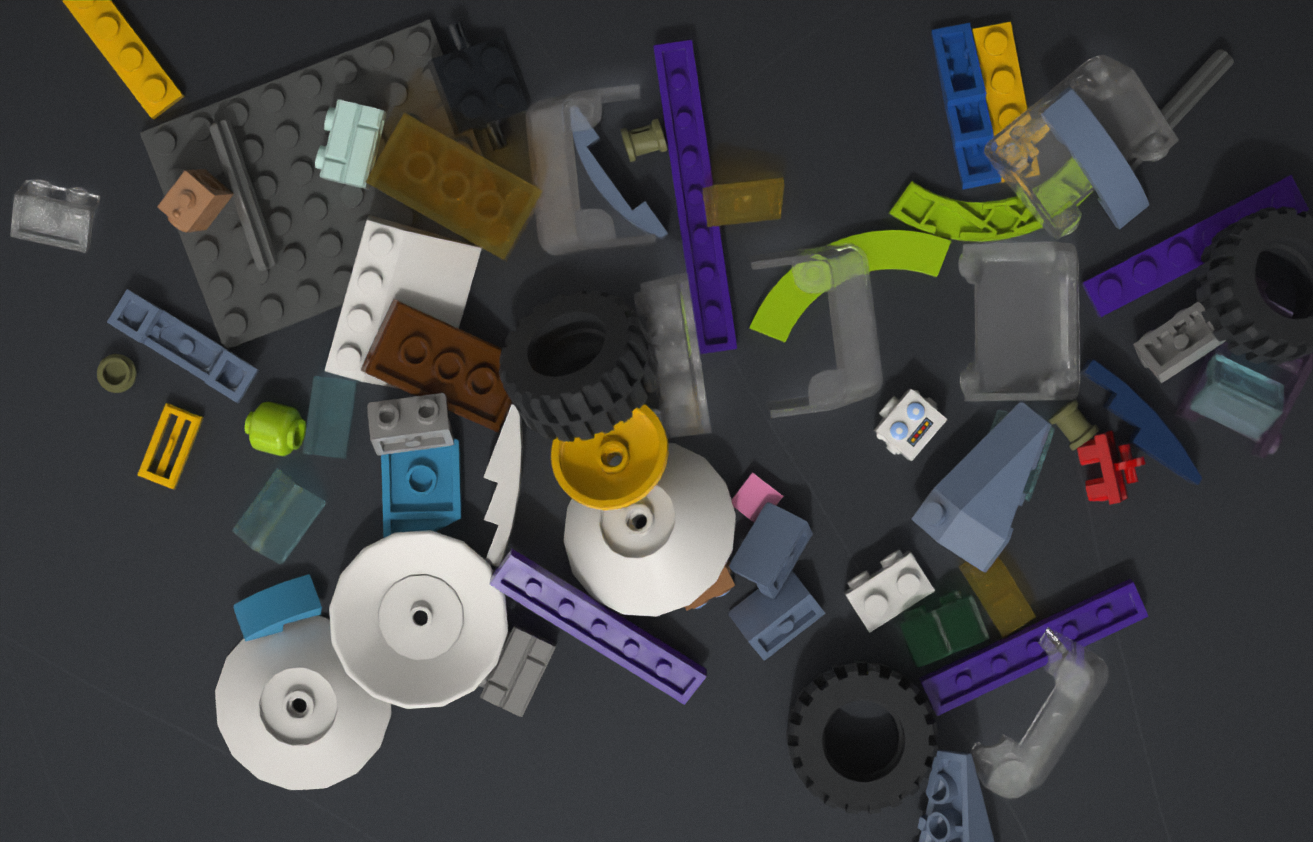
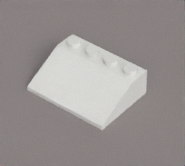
[325,215,482,389]

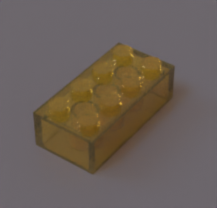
[365,113,545,262]

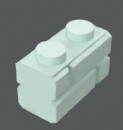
[315,100,387,190]

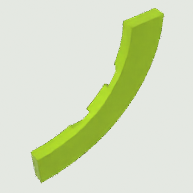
[889,155,1095,242]
[749,230,951,343]

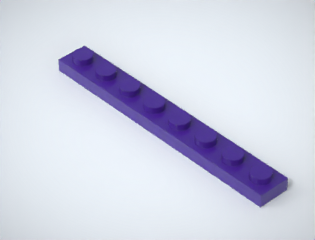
[653,40,737,355]

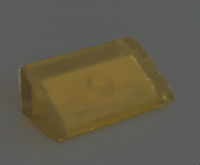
[702,178,784,227]

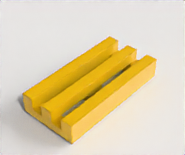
[137,403,204,489]

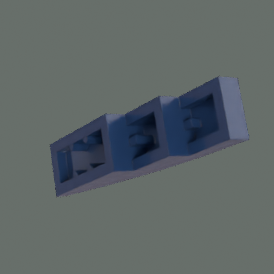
[1079,359,1203,485]

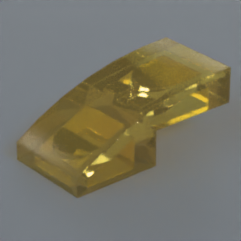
[959,556,1036,637]

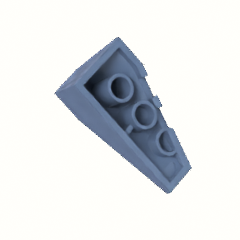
[912,401,1052,573]
[917,749,994,842]

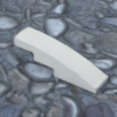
[483,404,523,567]

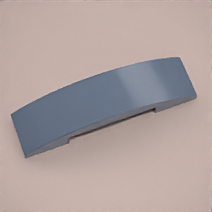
[1038,87,1149,230]
[570,106,668,240]
[107,289,259,403]

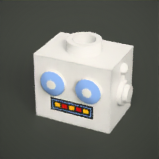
[874,389,947,461]

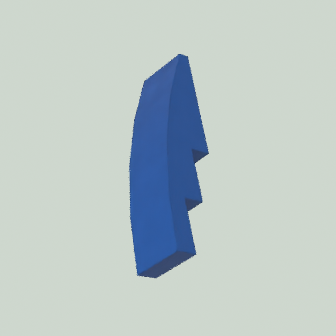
[931,23,1002,189]

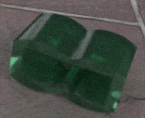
[897,590,990,668]

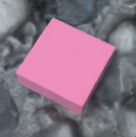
[731,472,783,522]

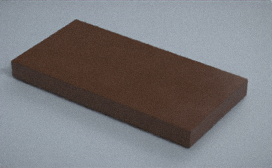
[360,299,513,433]

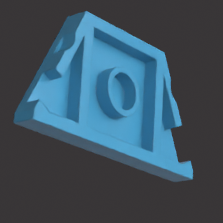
[381,438,462,538]

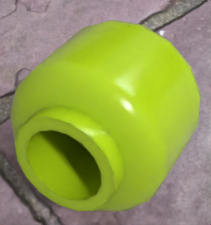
[245,402,306,456]

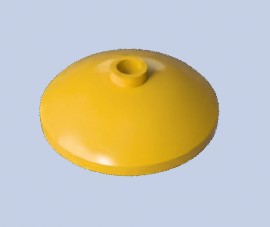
[551,404,669,510]

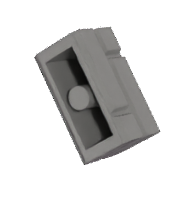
[479,624,557,717]

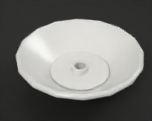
[563,443,736,616]
[329,530,508,709]
[215,615,392,790]

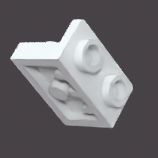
[844,549,935,632]

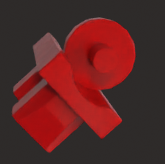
[1077,430,1146,505]

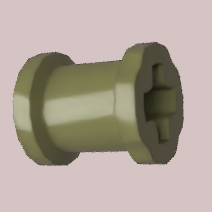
[620,118,667,163]
[1048,399,1100,451]

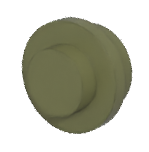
[97,354,137,393]

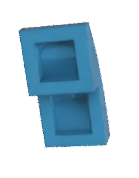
[233,574,322,642]

